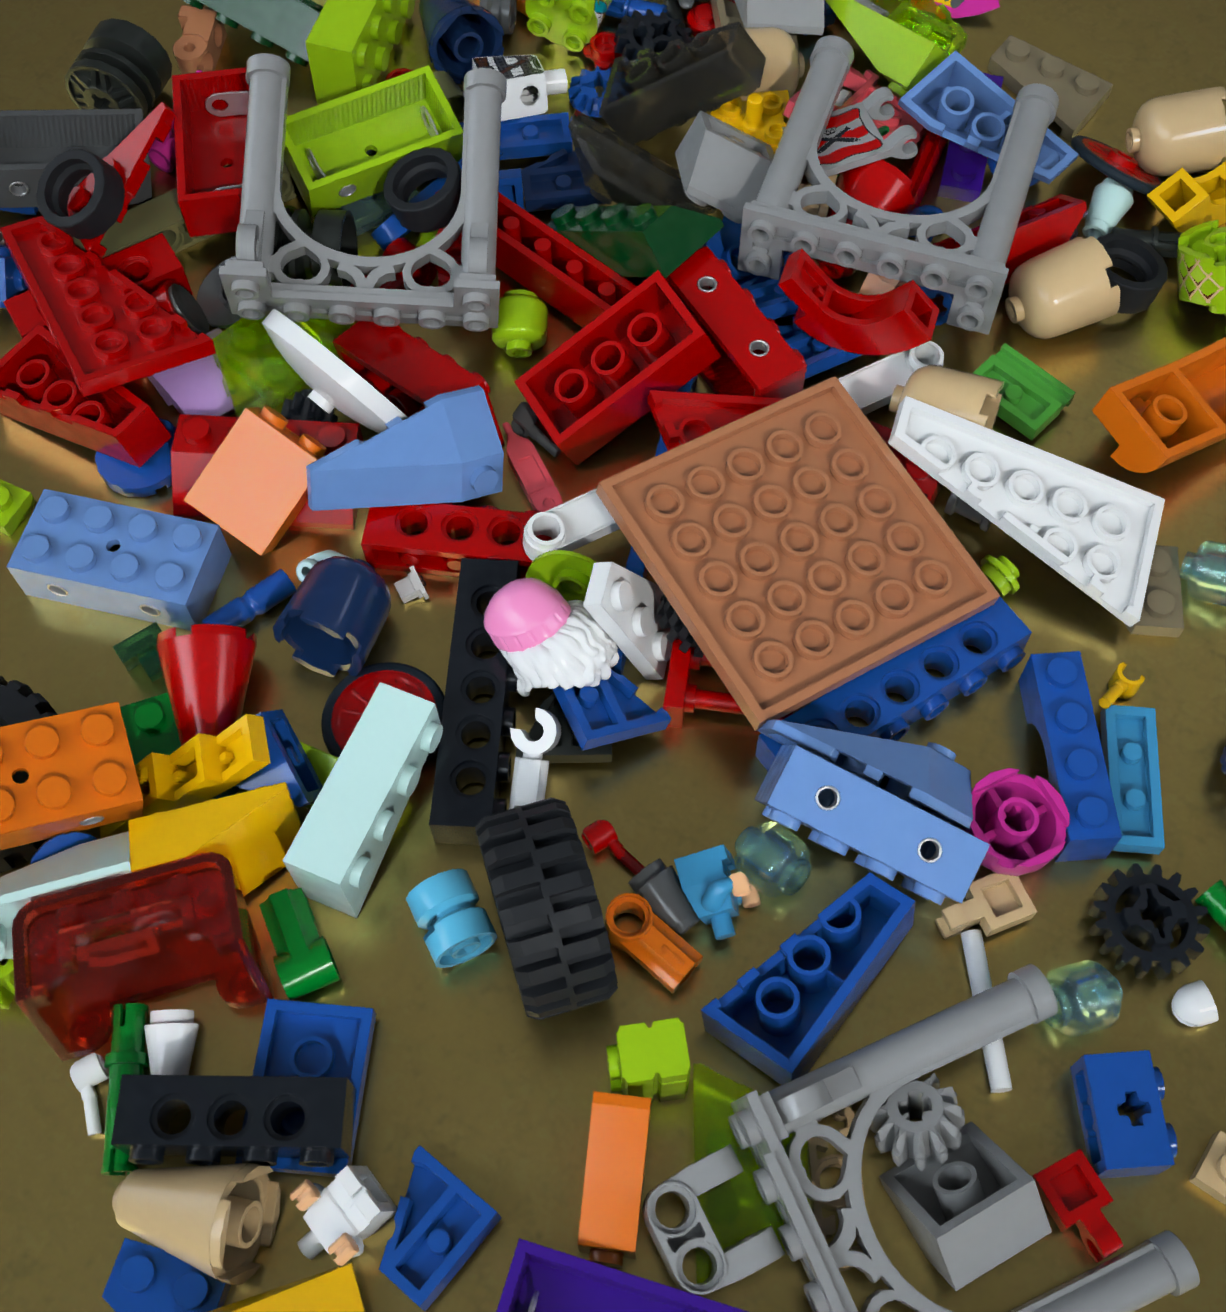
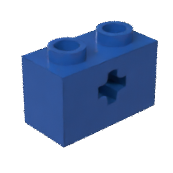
[1070,1050,1178,1179]

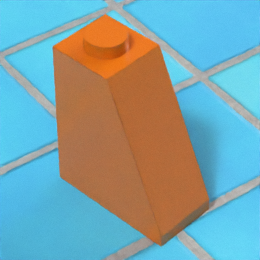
[577,1091,651,1267]

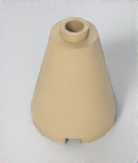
[112,1163,281,1285]

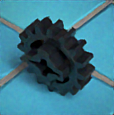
[614,9,699,83]
[1088,863,1210,980]

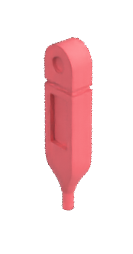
[502,422,563,512]

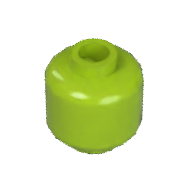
[491,289,548,358]

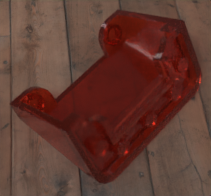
[12,852,275,1061]

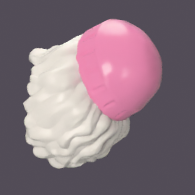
[484,577,619,697]

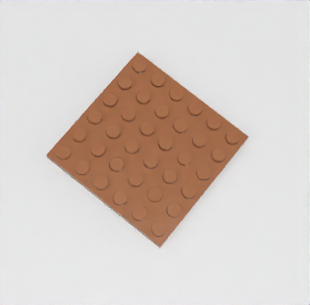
[596,376,1000,731]

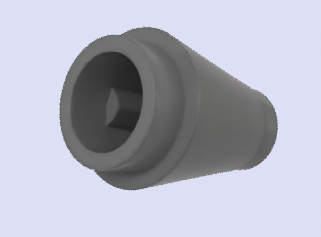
[628,858,700,936]

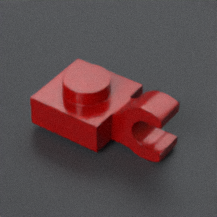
[1032,1149,1124,1264]

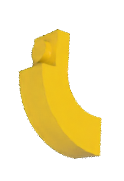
[1147,161,1226,233]

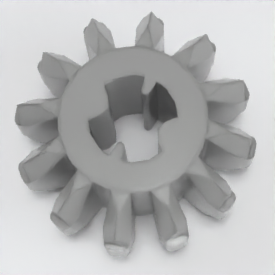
[869,1073,965,1172]

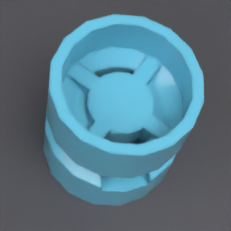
[406,869,498,968]

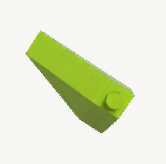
[825,0,948,99]

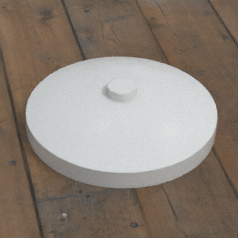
[262,309,408,433]

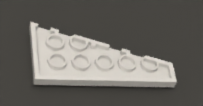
[888,396,1165,627]

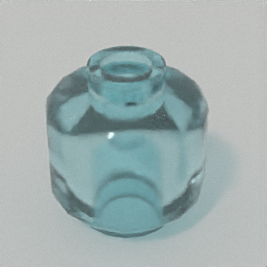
[1180,540,1226,607]
[735,821,812,898]
[1045,960,1123,1038]

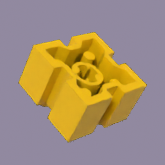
[707,90,790,154]

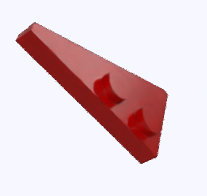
[67,102,177,259]

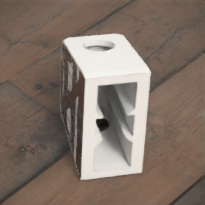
[472,55,568,121]

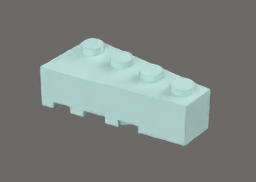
[282,682,443,918]

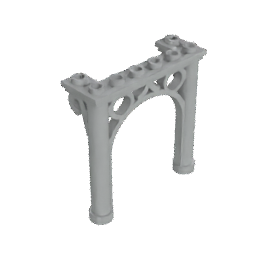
[737,35,1059,335]
[219,53,507,332]
[728,964,1200,1312]

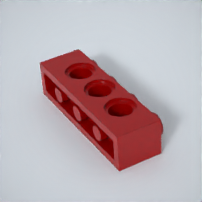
[3,233,193,339]
[361,503,553,579]

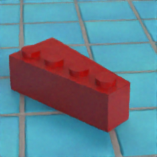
[0,324,172,468]

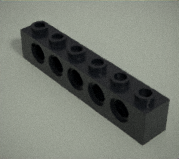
[429,558,521,845]

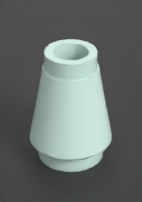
[1082,177,1134,239]

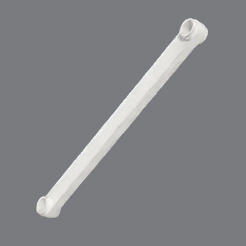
[522,341,944,561]

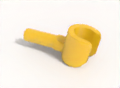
[1098,662,1145,709]

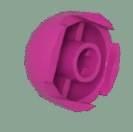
[960,768,1070,876]

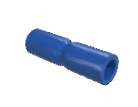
[201,569,296,628]

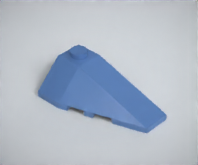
[306,385,504,511]

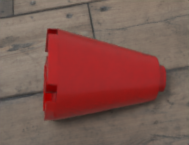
[816,160,918,279]
[156,624,257,746]

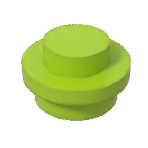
[980,555,1020,598]

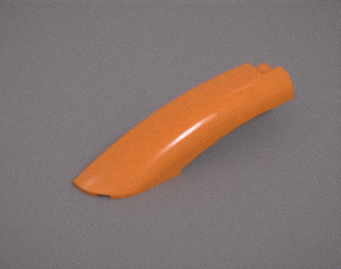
[1092,337,1226,473]

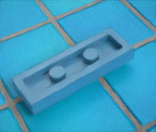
[1100,705,1165,855]

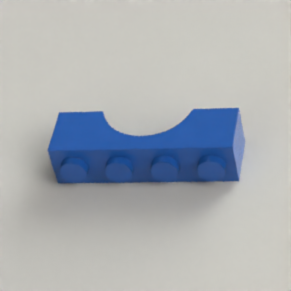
[1018,651,1122,862]

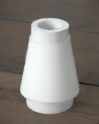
[144,1009,199,1075]

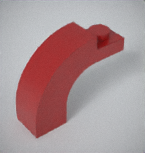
[778,248,940,355]

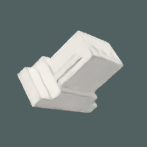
[394,566,430,604]

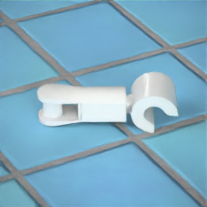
[509,707,561,809]

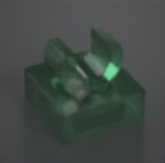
[113,622,164,683]

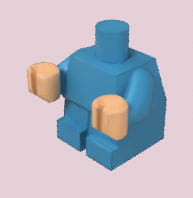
[674,844,761,940]

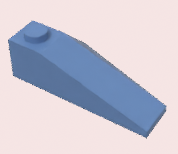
[898,50,1079,184]
[757,720,973,829]

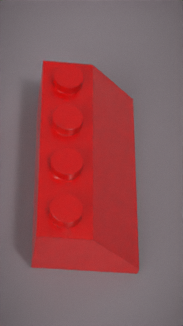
[171,414,364,530]

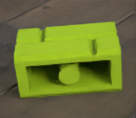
[606,1018,691,1103]

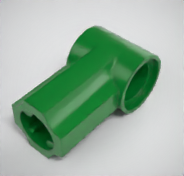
[259,888,341,1001]

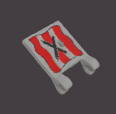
[782,87,918,183]

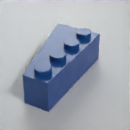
[701,872,915,1085]

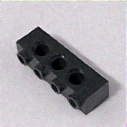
[111,1074,357,1167]

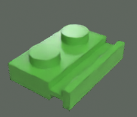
[973,343,1076,441]

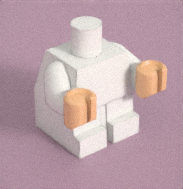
[290,1165,397,1266]

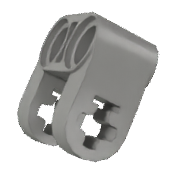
[642,1144,785,1295]

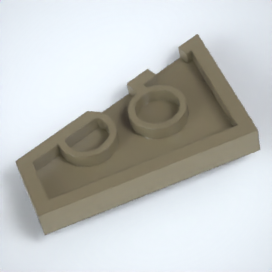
[988,35,1113,143]

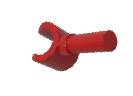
[581,820,645,875]

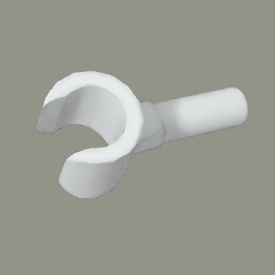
[70,1053,109,1136]

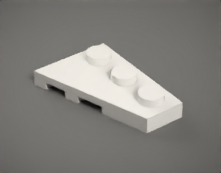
[583,561,673,680]

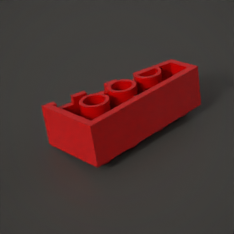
[332,321,505,447]

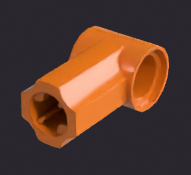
[605,893,703,994]

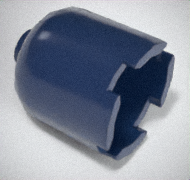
[273,556,391,677]

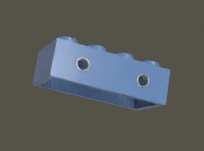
[6,489,232,631]
[754,745,990,906]

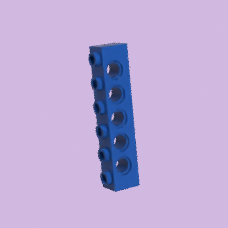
[755,597,1032,772]

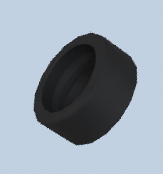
[383,148,462,233]
[36,149,125,239]
[1097,233,1168,314]

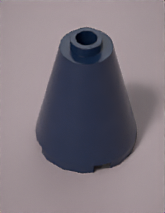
[419,0,504,85]

